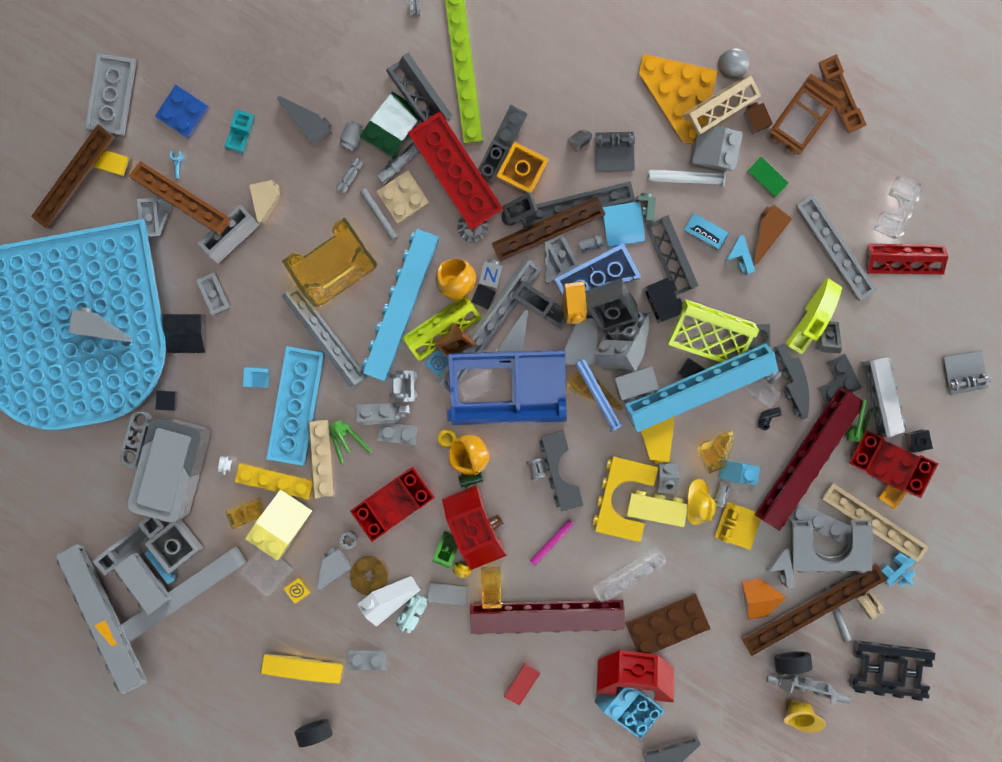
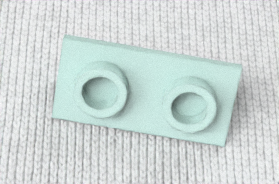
[396,594,428,633]

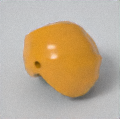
[435,258,476,300]
[449,435,490,475]

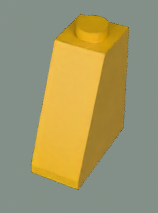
[640,416,675,465]

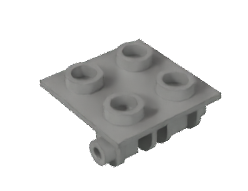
[943,350,991,395]

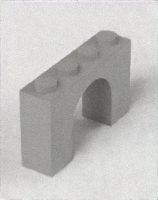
[792,520,873,573]

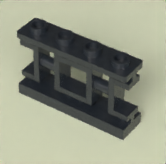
[849,640,936,701]

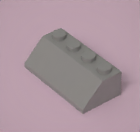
[861,356,906,438]

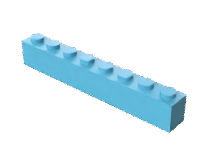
[361,229,440,381]
[625,344,778,432]

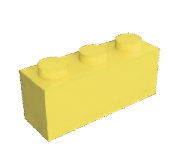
[626,490,688,527]

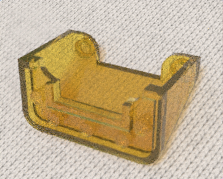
[282,218,377,307]

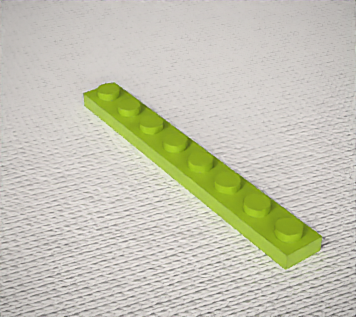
[445,0,483,144]

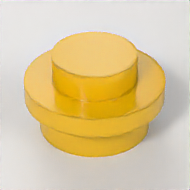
[437,429,457,448]
[453,561,472,578]

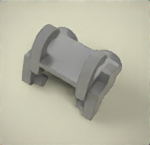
[390,371,417,402]

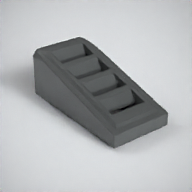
[568,129,593,152]

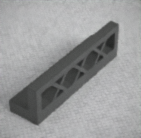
[386,53,453,123]
[646,215,699,296]

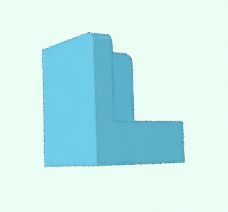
[243,367,270,388]

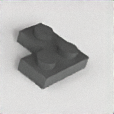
[818,354,862,405]

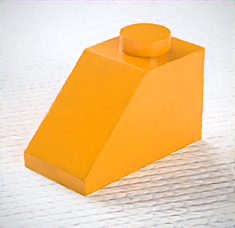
[561,281,587,324]

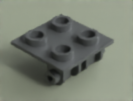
[595,132,635,171]

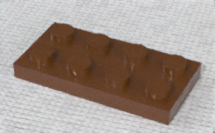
[625,593,711,654]

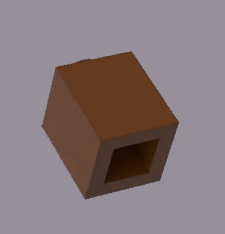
[743,102,773,134]

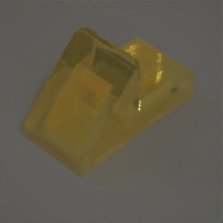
[225,498,264,529]

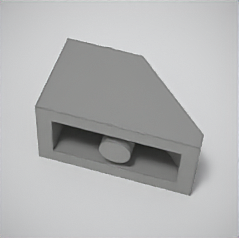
[317,547,353,591]

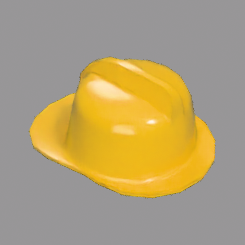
[687,479,716,525]
[784,700,826,733]

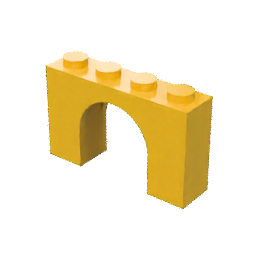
[592,456,658,542]

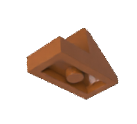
[435,323,476,355]

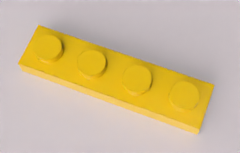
[235,463,312,500]

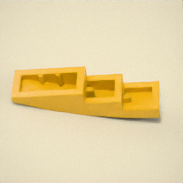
[260,654,343,684]

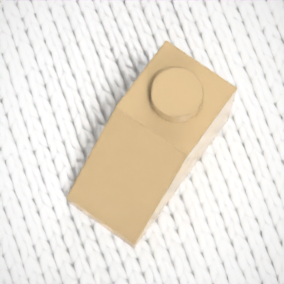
[249,180,281,224]

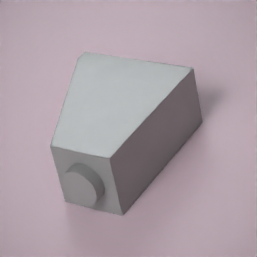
[564,315,598,365]

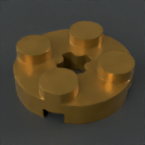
[350,556,388,595]

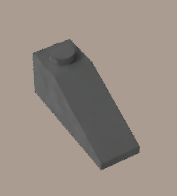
[277,96,332,147]
[643,737,701,762]

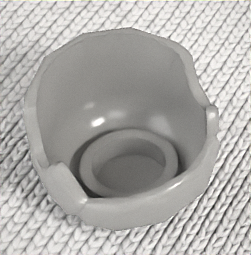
[718,48,750,78]

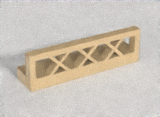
[682,75,761,134]

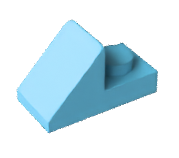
[725,235,755,275]
[718,459,761,486]

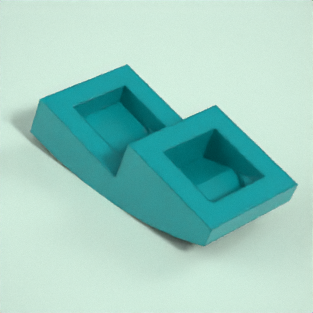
[224,109,255,154]

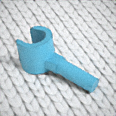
[170,150,183,178]

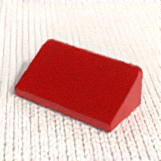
[504,663,540,705]

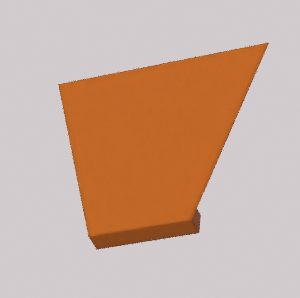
[742,579,786,620]

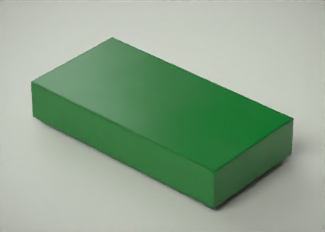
[747,157,788,198]

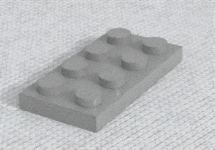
[85,53,137,136]

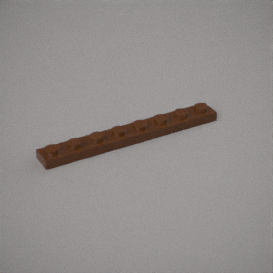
[741,563,886,656]

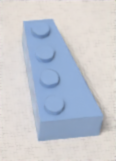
[554,243,641,297]

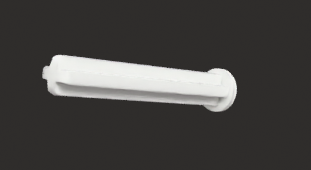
[648,170,726,187]

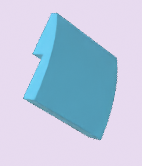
[603,201,646,248]

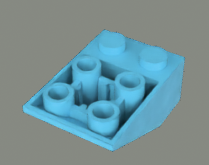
[594,687,665,739]

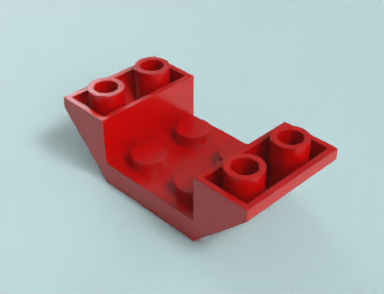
[849,429,939,498]
[350,467,435,542]
[442,485,507,570]
[596,650,674,703]

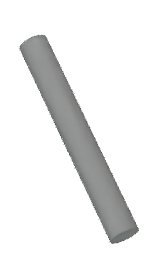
[360,188,397,240]
[823,586,851,642]

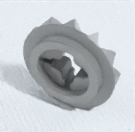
[457,217,488,242]

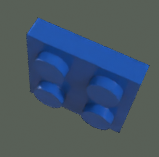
[155,85,209,138]

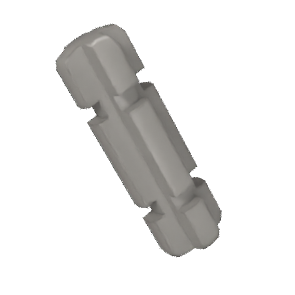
[336,158,363,194]

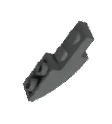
[478,104,528,183]
[774,344,809,420]

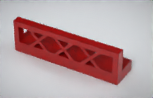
[867,243,949,275]

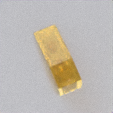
[567,370,623,411]

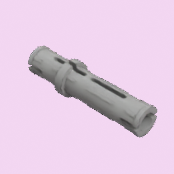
[376,142,419,184]

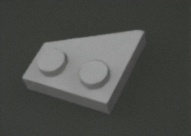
[137,197,173,238]
[545,234,579,284]

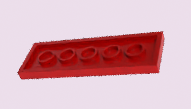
[407,112,503,230]

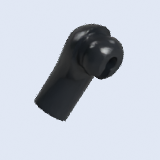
[758,407,782,431]

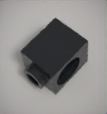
[904,429,933,453]

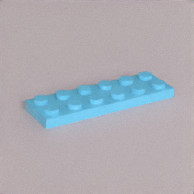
[266,346,325,466]

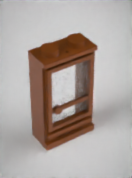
[768,74,843,155]

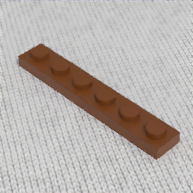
[129,161,231,236]

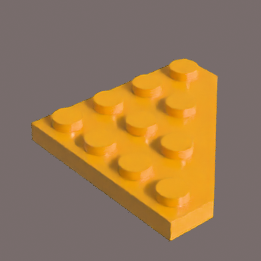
[638,54,718,145]

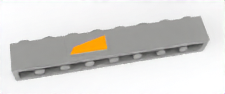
[56,544,148,694]

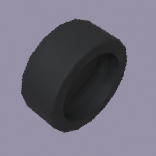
[774,651,812,674]
[294,719,333,747]

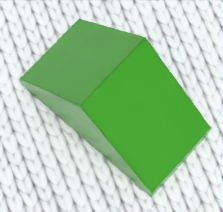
[432,531,458,569]

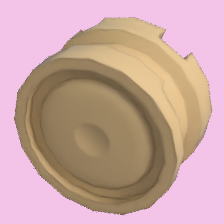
[856,590,885,620]

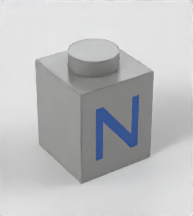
[479,259,503,289]

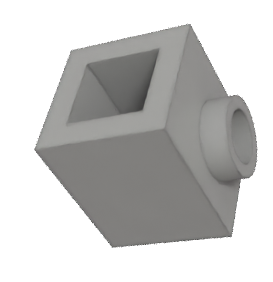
[657,463,679,494]

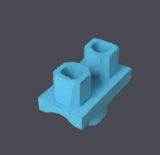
[881,553,916,587]

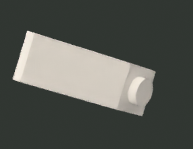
[357,576,421,627]

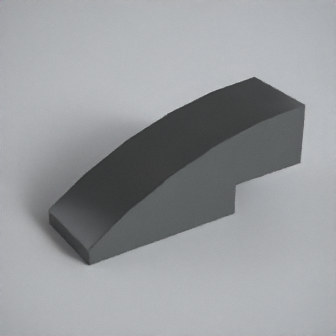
[512,281,566,330]

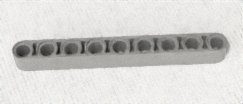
[96,546,247,643]

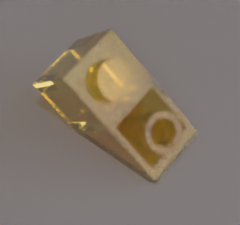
[697,431,735,474]
[481,567,502,609]

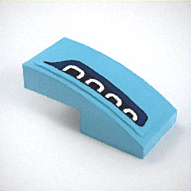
[684,213,729,250]

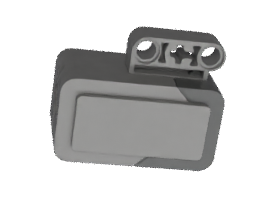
[120,411,211,522]

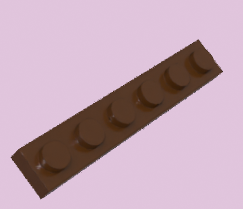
[31,124,115,229]
[492,196,606,262]

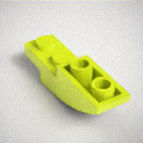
[785,278,842,354]

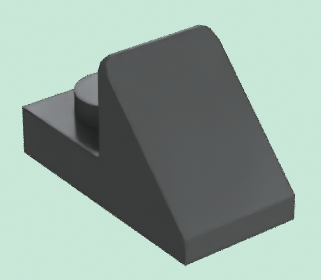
[502,192,538,224]
[817,321,842,354]

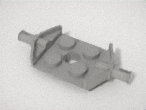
[766,674,851,704]

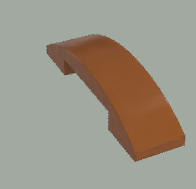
[818,54,867,133]

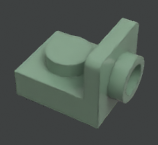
[635,193,656,222]

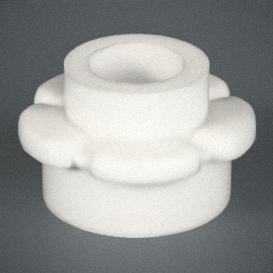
[218,456,232,475]

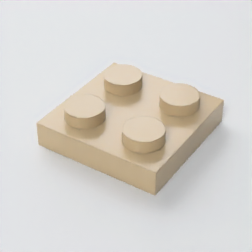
[376,171,429,224]

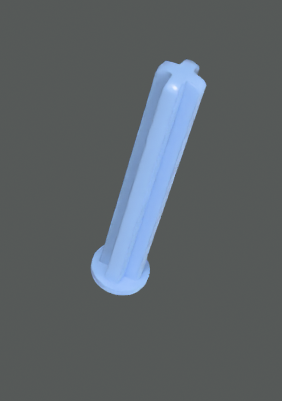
[576,359,623,432]

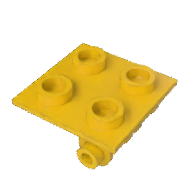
[714,502,761,550]

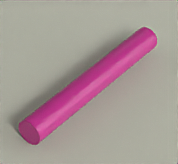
[530,519,574,566]

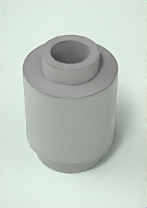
[339,121,363,151]

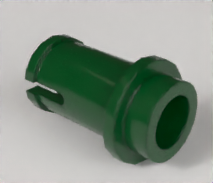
[458,472,483,489]

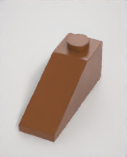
[752,205,792,266]

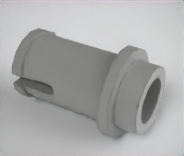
[578,234,604,253]
[713,482,731,508]

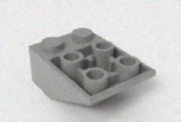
[595,312,651,372]

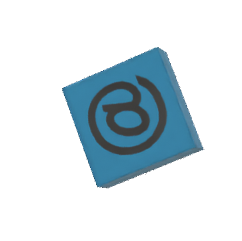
[425,350,449,376]

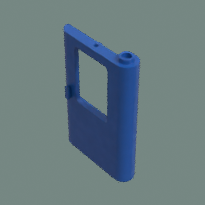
[447,350,567,425]

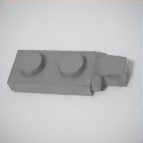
[357,403,410,425]

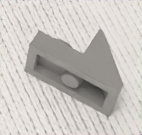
[766,547,795,588]

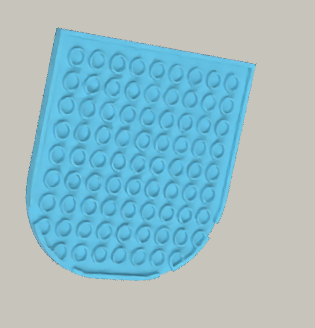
[0,219,166,430]

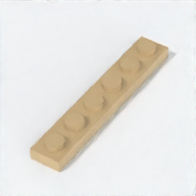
[821,483,929,563]

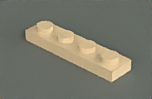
[308,420,334,498]

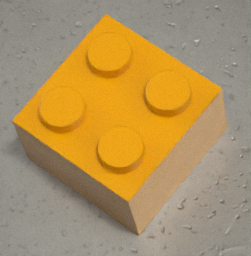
[496,142,549,194]

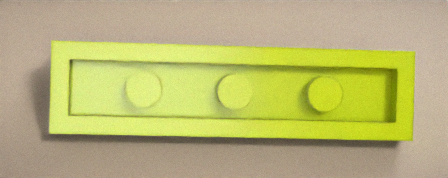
[402,295,482,362]

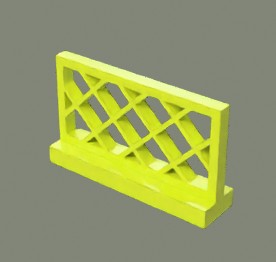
[667,299,759,363]

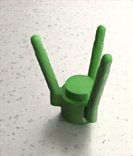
[845,400,872,442]
[329,420,372,464]

